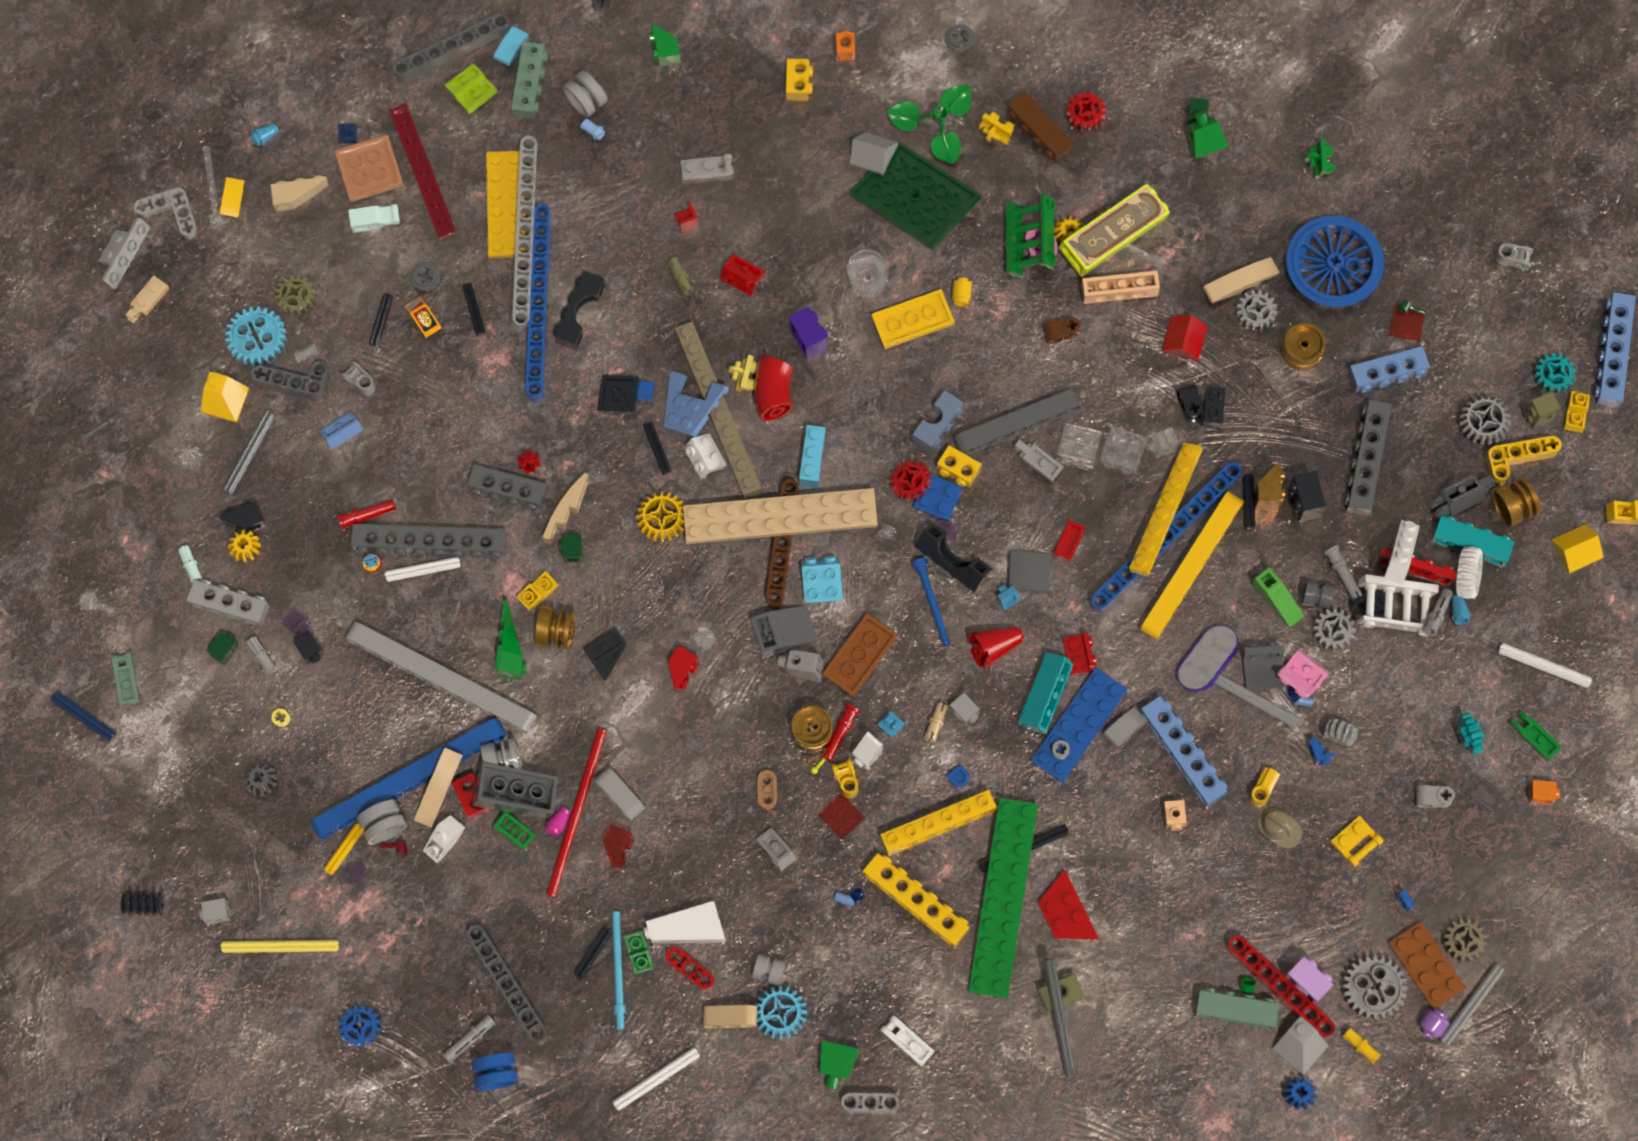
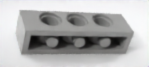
[186,579,269,628]

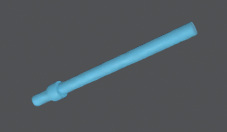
[612,911,626,1030]

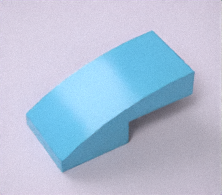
[493,26,528,66]

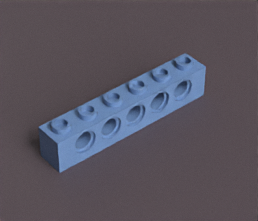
[1594,292,1636,408]
[1140,696,1227,808]

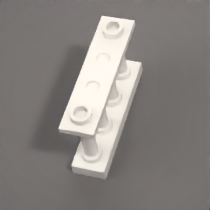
[1357,574,1439,636]

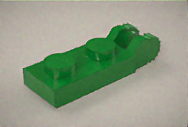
[1509,711,1562,762]

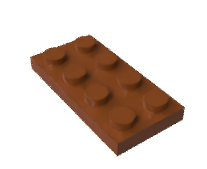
[822,613,898,698]
[1388,921,1466,1010]

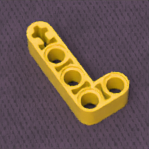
[1485,436,1562,486]

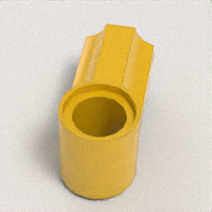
[1250,767,1280,808]

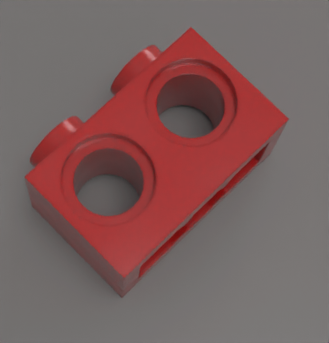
[451,773,490,821]

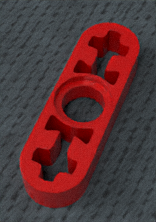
[666,947,714,991]

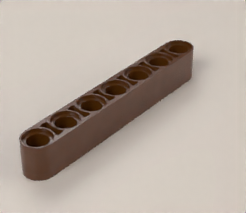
[766,479,799,610]

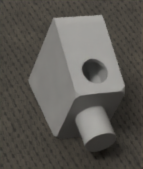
[778,650,826,683]

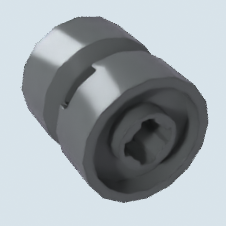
[1302,580,1334,609]

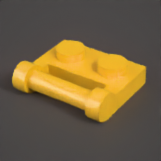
[1330,816,1384,868]

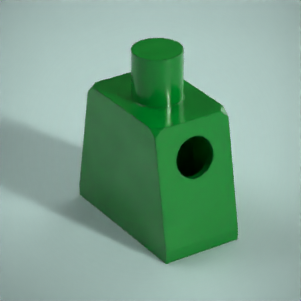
[1188,111,1229,159]
[820,1040,859,1091]

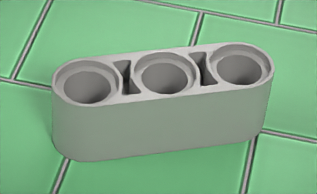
[594,767,645,821]
[841,1093,899,1114]

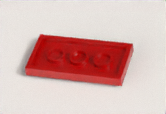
[1376,547,1457,586]

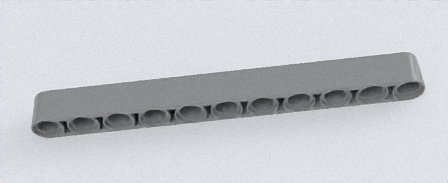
[510,135,537,332]
[345,621,537,734]

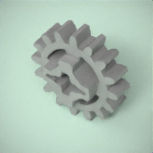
[1236,290,1277,331]
[1313,608,1356,651]

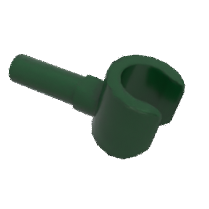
[1398,300,1426,315]

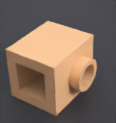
[1163,800,1187,831]

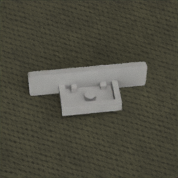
[98,217,150,289]

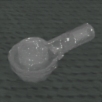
[79,592,116,615]

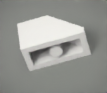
[852,732,883,770]

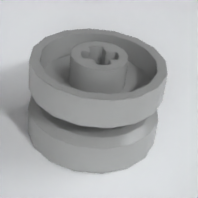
[562,70,608,118]
[356,800,407,845]

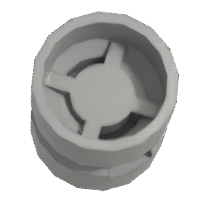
[752,954,786,986]

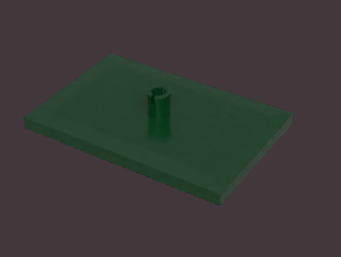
[850,141,981,251]

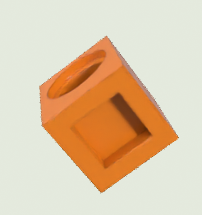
[836,31,855,61]
[1529,780,1560,805]

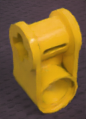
[831,758,858,798]

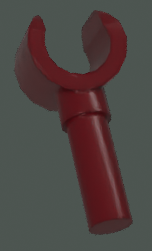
[379,841,407,854]

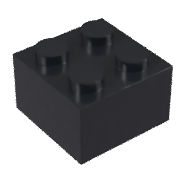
[1288,470,1326,522]

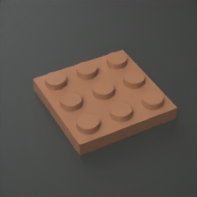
[335,134,404,202]

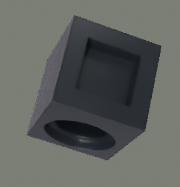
[293,631,324,665]

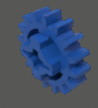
[338,1005,382,1049]

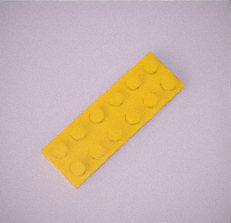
[486,151,526,259]

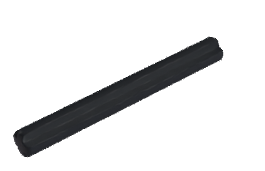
[978,824,1069,872]

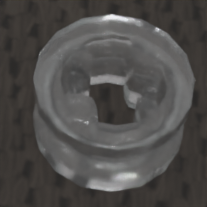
[878,524,897,540]

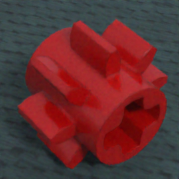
[517,450,541,474]

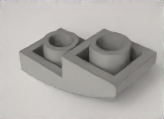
[1104,708,1147,747]

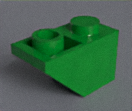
[649,25,681,66]

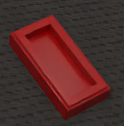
[1053,520,1086,562]

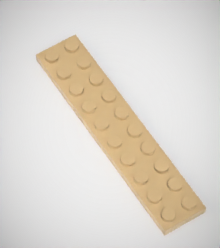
[683,488,878,544]

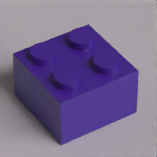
[789,306,828,361]

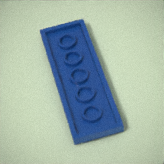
[1031,668,1128,784]

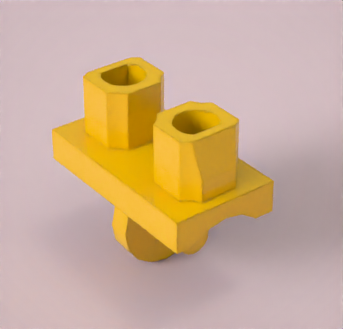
[979,112,1014,145]

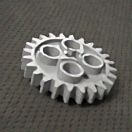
[1342,955,1408,1020]

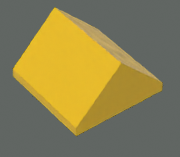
[1551,524,1603,574]

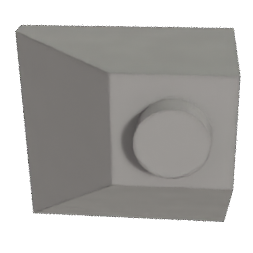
[1272,1016,1329,1076]

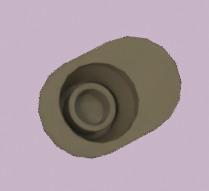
[1258,808,1302,848]

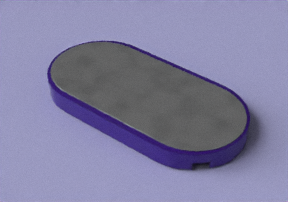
[1177,625,1239,693]

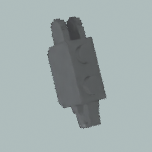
[1429,475,1495,518]

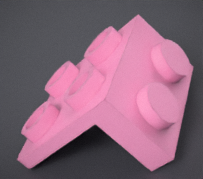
[1277,649,1329,698]

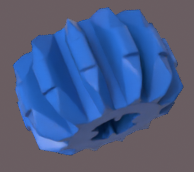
[1283,1076,1318,1111]

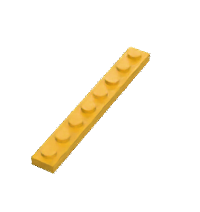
[1129,442,1203,576]

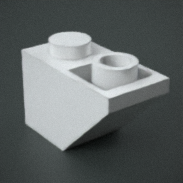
[423,815,465,863]

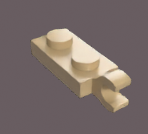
[126,276,169,324]

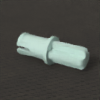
[179,545,203,583]

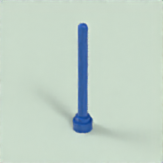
[912,558,950,646]

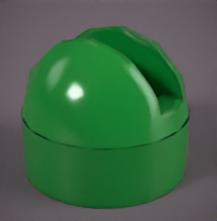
[1240,977,1257,994]

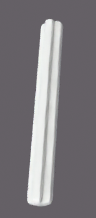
[1498,643,1592,688]
[613,1048,700,1110]

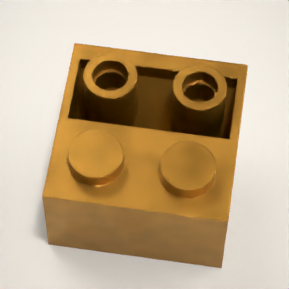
[1255,464,1285,512]

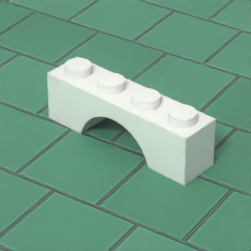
[1384,520,1420,585]

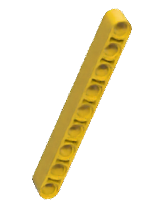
[1140,491,1244,640]

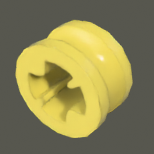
[271,709,290,727]

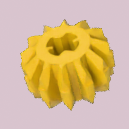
[1054,215,1084,245]
[228,530,261,563]

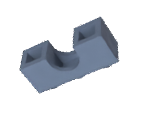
[912,390,964,452]

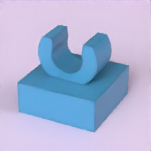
[997,584,1020,611]
[877,711,905,739]

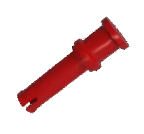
[337,499,396,531]
[821,704,861,762]

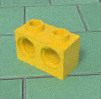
[786,59,813,101]
[937,445,982,488]

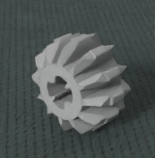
[1323,719,1358,746]

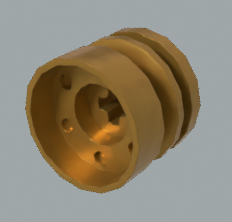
[1492,478,1541,527]
[535,606,576,651]
[792,705,833,751]

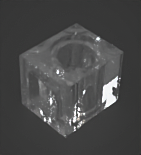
[1148,428,1179,458]

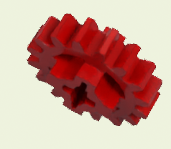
[1066,91,1106,131]
[890,460,932,501]

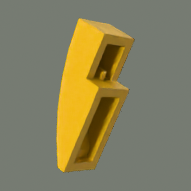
[1606,500,1638,525]

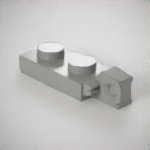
[1014,440,1064,483]

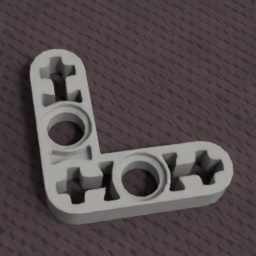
[134,188,198,239]

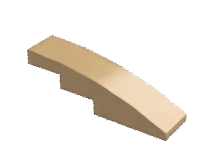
[1203,257,1280,303]
[542,473,590,545]
[414,748,463,828]

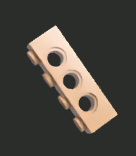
[1081,271,1160,304]

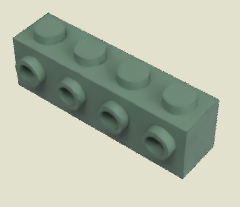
[511,42,548,119]
[1195,988,1279,1030]

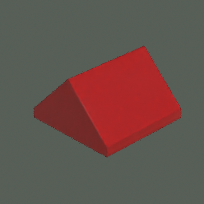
[1162,315,1208,361]

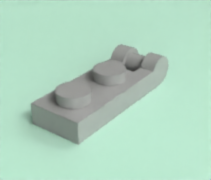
[681,154,734,180]

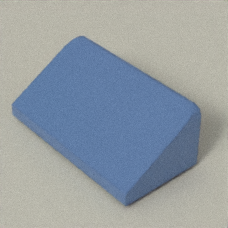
[320,411,363,449]

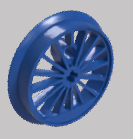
[1286,216,1384,307]

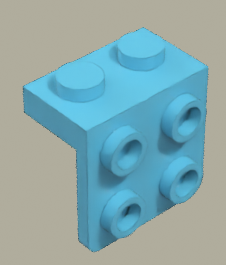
[801,555,843,603]

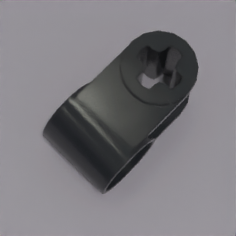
[1176,384,1203,423]
[1351,590,1385,620]

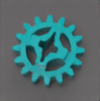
[1534,352,1577,394]
[1457,712,1484,755]

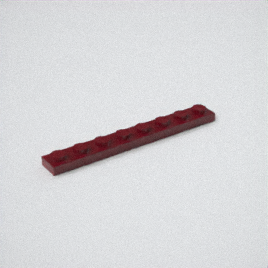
[389,104,457,241]

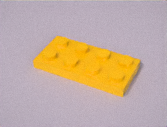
[871,289,955,350]

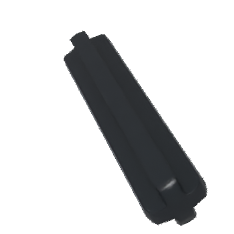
[462,283,486,336]
[369,294,393,347]
[643,422,671,475]
[1243,474,1256,529]
[574,926,613,979]

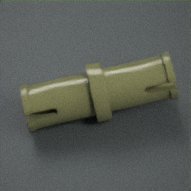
[667,257,694,295]

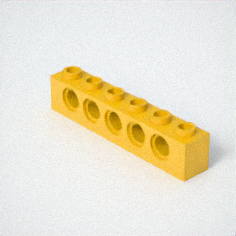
[880,790,997,857]
[863,853,970,949]

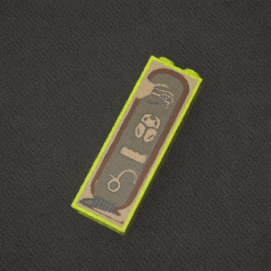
[1059,184,1170,277]

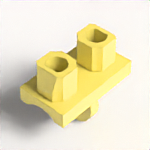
[728,355,758,392]

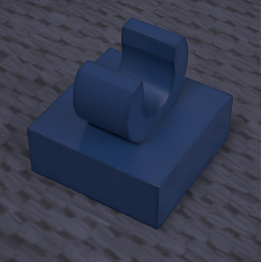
[338,124,358,144]

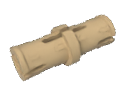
[924,702,948,743]

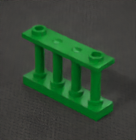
[1006,193,1056,278]

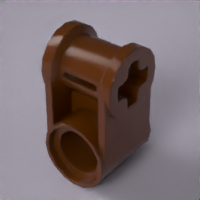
[1043,317,1081,344]

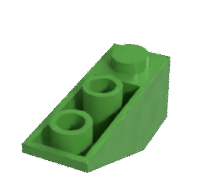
[1252,567,1304,628]

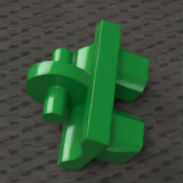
[1304,139,1335,178]

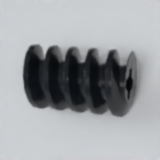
[121,889,164,917]

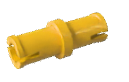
[1343,1028,1381,1064]

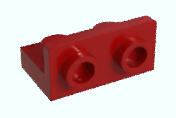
[720,254,766,296]
[1063,631,1097,676]

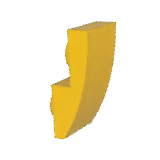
[219,177,244,217]
[1564,391,1590,433]
[516,571,560,611]

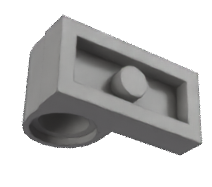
[756,828,797,871]

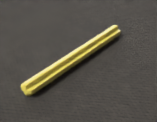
[221,940,339,953]

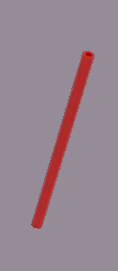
[546,728,607,897]

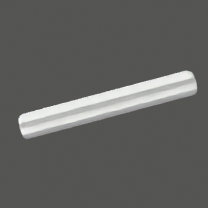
[385,557,460,582]

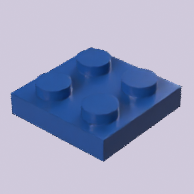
[913,474,963,523]

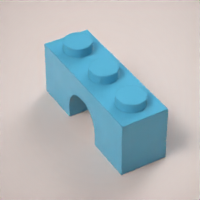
[799,425,826,488]

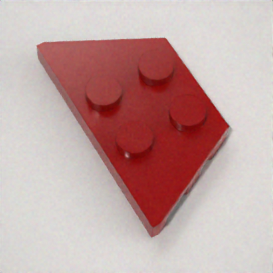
[1038,870,1099,941]

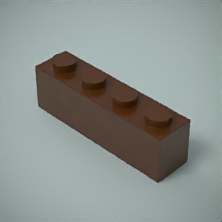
[1007,91,1074,163]

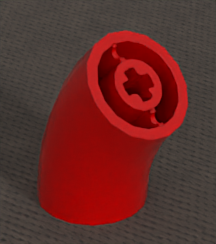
[754,355,794,422]

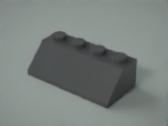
[472,762,558,820]

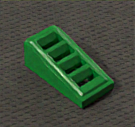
[492,812,536,850]

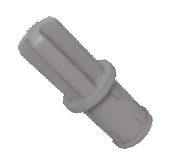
[246,636,276,673]

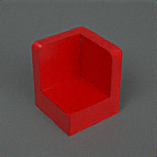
[674,203,699,233]

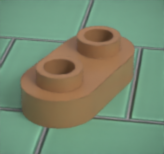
[757,770,777,810]

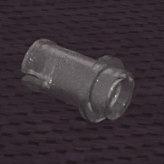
[293,343,319,363]

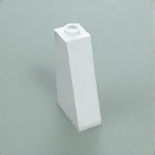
[644,901,726,944]

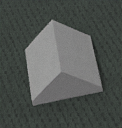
[850,132,898,175]

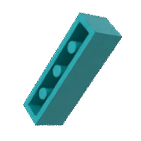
[1431,516,1515,567]
[1018,652,1074,734]

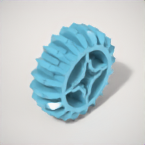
[755,986,807,1040]

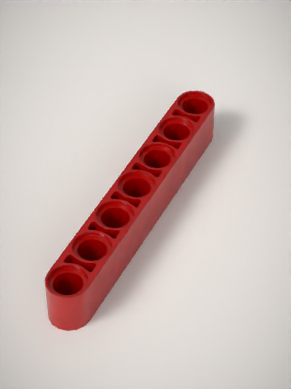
[1227,936,1335,1039]

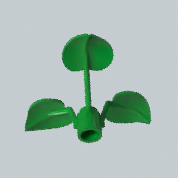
[887,85,971,164]

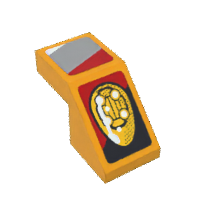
[404,296,441,338]

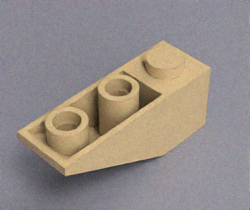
[271,175,329,212]

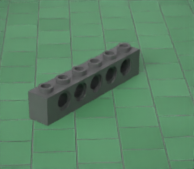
[1344,399,1392,516]

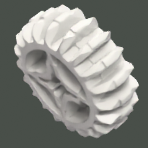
[1456,547,1483,599]

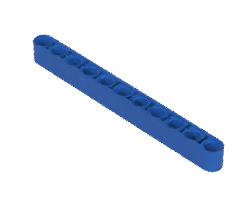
[525,204,552,402]
[1090,462,1242,613]
[310,718,506,840]

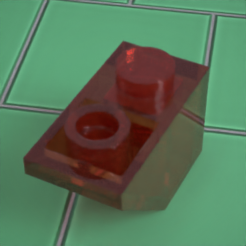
[603,824,635,872]

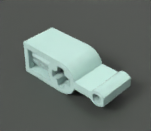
[348,204,400,233]

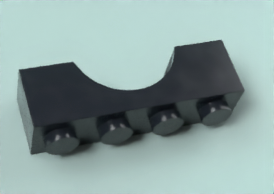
[553,271,606,351]
[914,523,992,592]

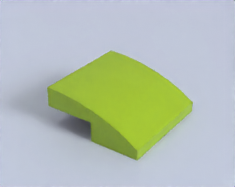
[445,64,498,114]

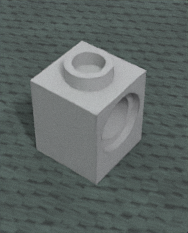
[949,693,980,726]
[199,898,231,925]

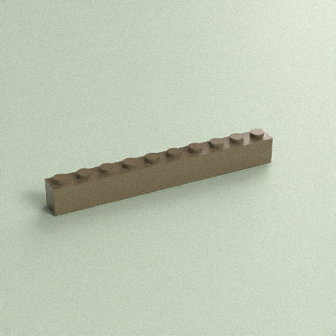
[675,322,762,500]

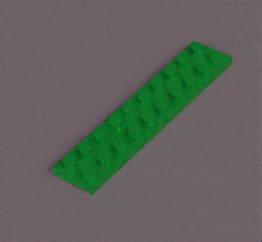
[968,798,1038,999]

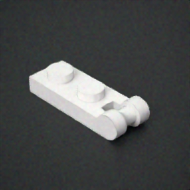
[880,1015,935,1067]

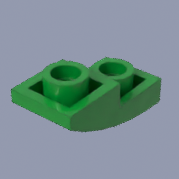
[624,930,654,974]

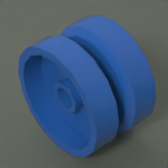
[471,1053,519,1091]

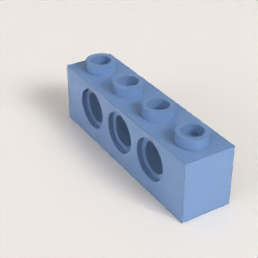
[1348,346,1430,393]

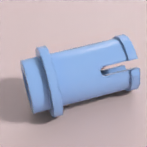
[580,119,605,140]

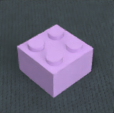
[1286,957,1334,1005]

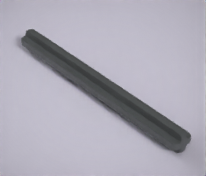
[1044,958,1076,1076]

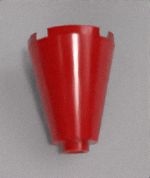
[968,626,1024,669]

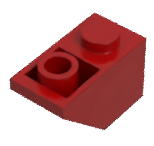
[668,645,700,694]

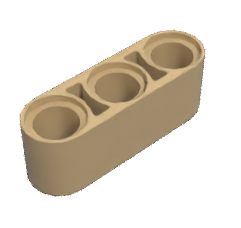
[703,1005,757,1029]

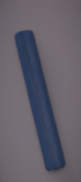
[51,692,116,742]

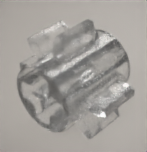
[178,445,203,470]
[694,626,716,651]

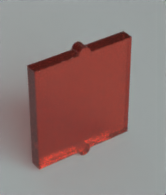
[1389,304,1426,342]
[818,794,865,840]

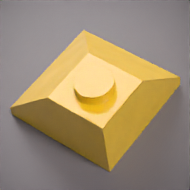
[201,371,249,423]

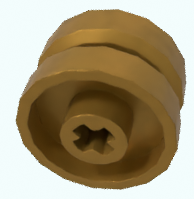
[1281,323,1326,370]

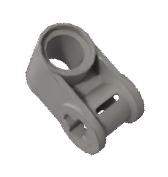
[1495,243,1533,270]
[340,361,376,396]
[1416,785,1455,808]

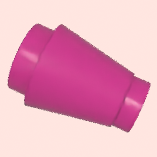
[545,807,571,837]

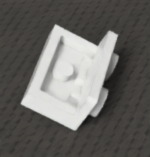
[684,433,727,479]

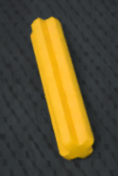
[324,823,364,875]

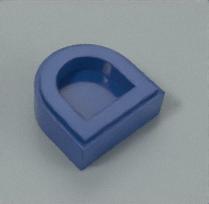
[946,764,969,788]
[1396,889,1415,911]

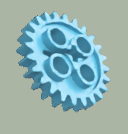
[225,306,287,366]

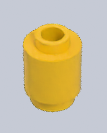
[952,277,972,307]

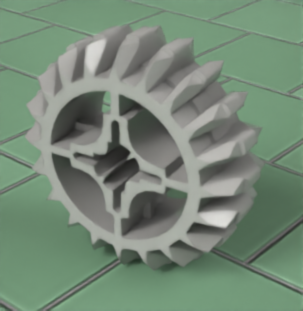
[1459,395,1511,445]

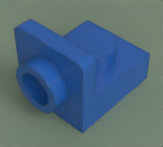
[1306,737,1335,766]

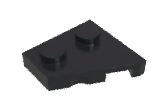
[584,629,627,681]

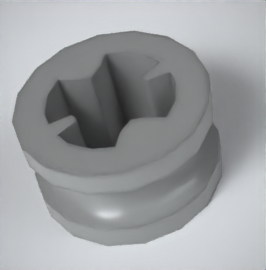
[1052,740,1070,760]

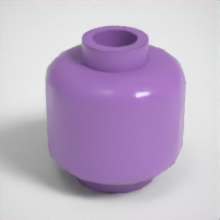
[1419,1008,1449,1039]

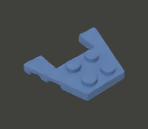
[663,371,729,437]

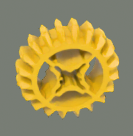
[636,491,685,543]

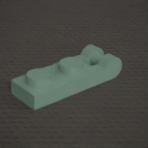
[111,651,140,707]

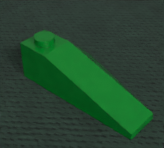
[496,600,527,680]

